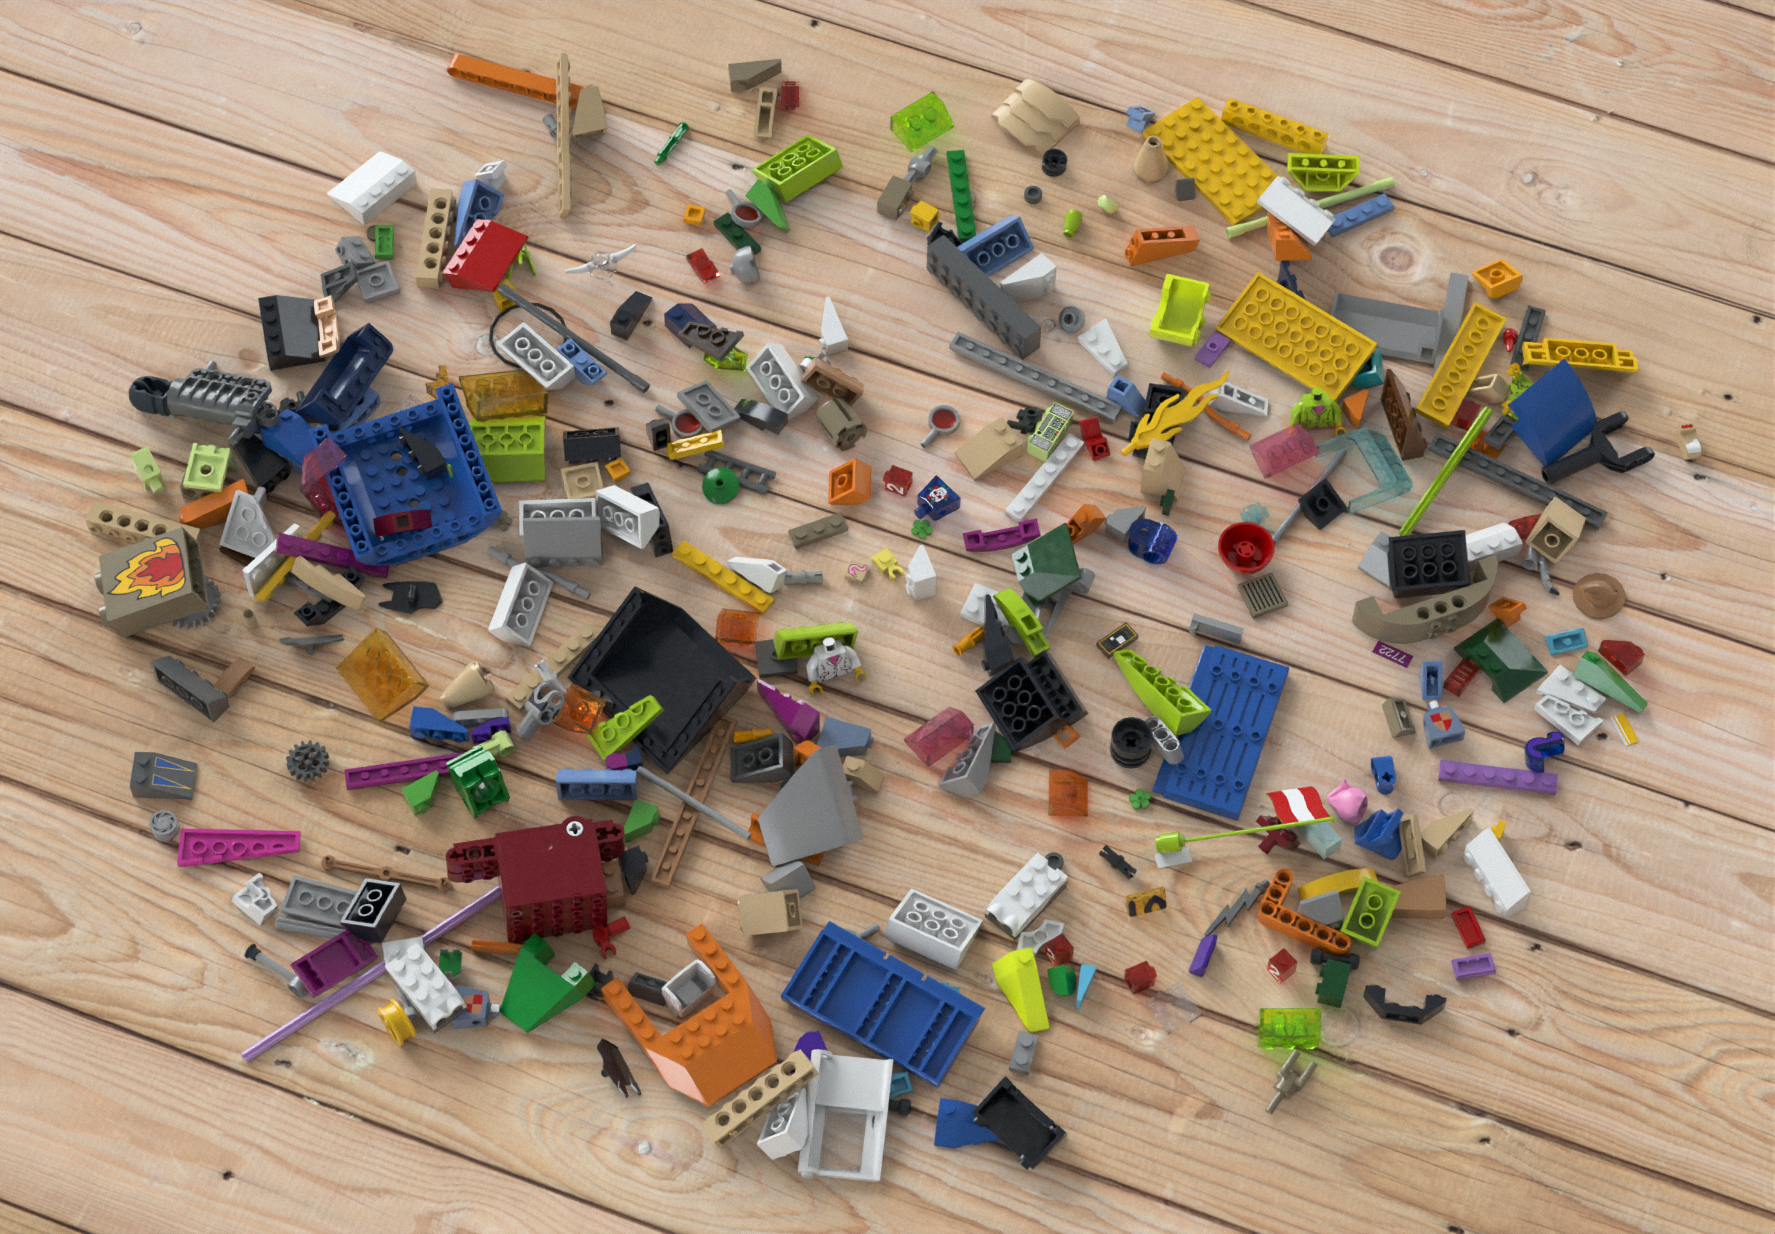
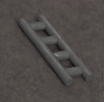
[697,450,776,494]

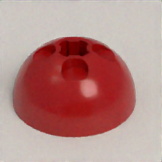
[1218,522,1275,575]

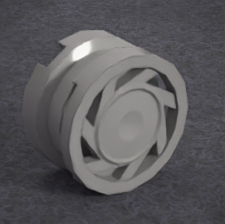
[149,810,179,842]

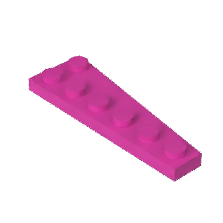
[177,828,301,867]

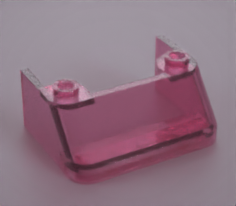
[300,437,347,521]

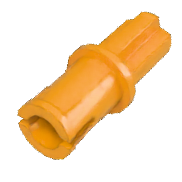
[952,627,984,656]
[733,727,772,743]

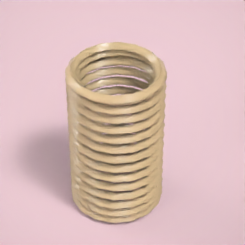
[242,608,257,630]

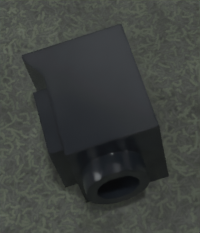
[587,963,614,998]

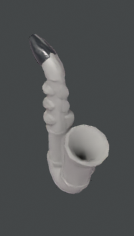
[1522,545,1560,595]

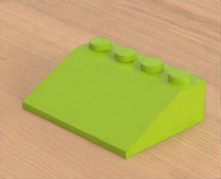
[751,134,843,202]

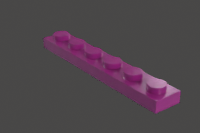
[275,532,389,579]
[345,753,462,790]

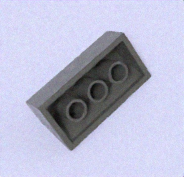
[151,656,230,722]

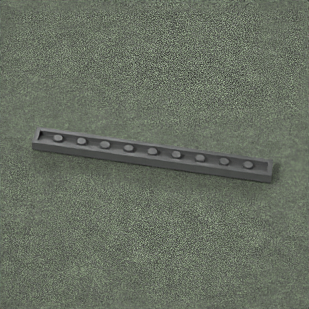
[1429,433,1608,530]

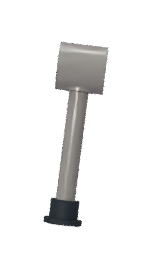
[244,944,309,998]

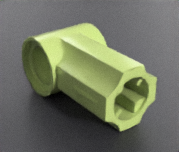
[473,731,515,757]

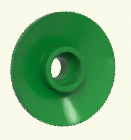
[702,467,740,504]

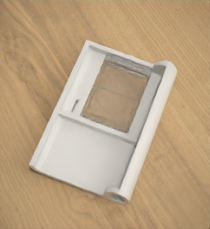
[798,1049,893,1182]

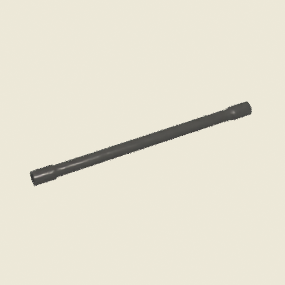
[497,283,650,393]

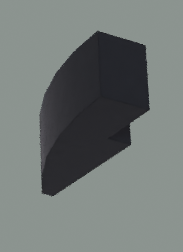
[734,399,788,435]

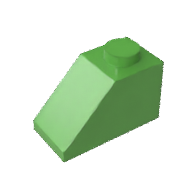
[402,770,440,816]
[624,800,660,843]

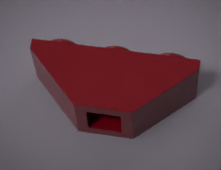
[373,509,432,537]

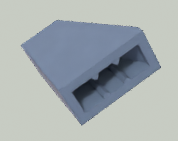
[817,717,874,758]

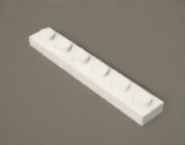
[1005,433,1084,522]

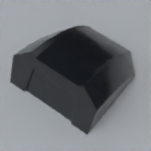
[1143,383,1186,428]

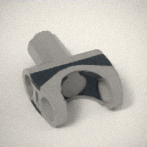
[515,682,564,740]

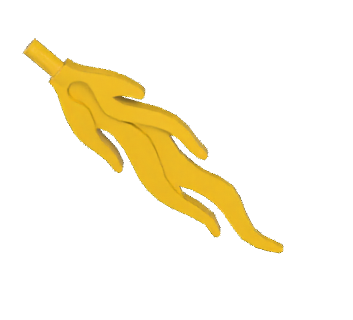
[1120,370,1230,457]

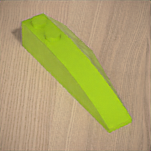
[1113,649,1212,736]

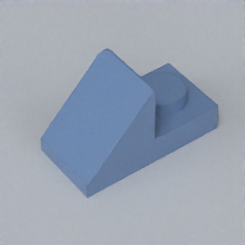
[1126,106,1155,133]

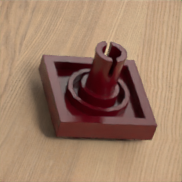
[1256,815,1301,854]

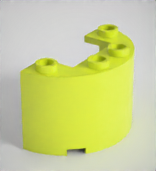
[1149,274,1212,347]

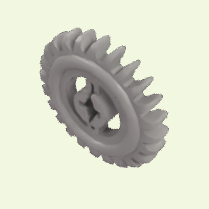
[171,575,221,629]

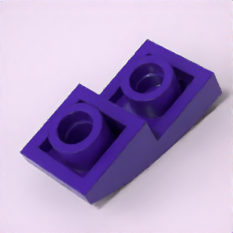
[471,717,511,744]

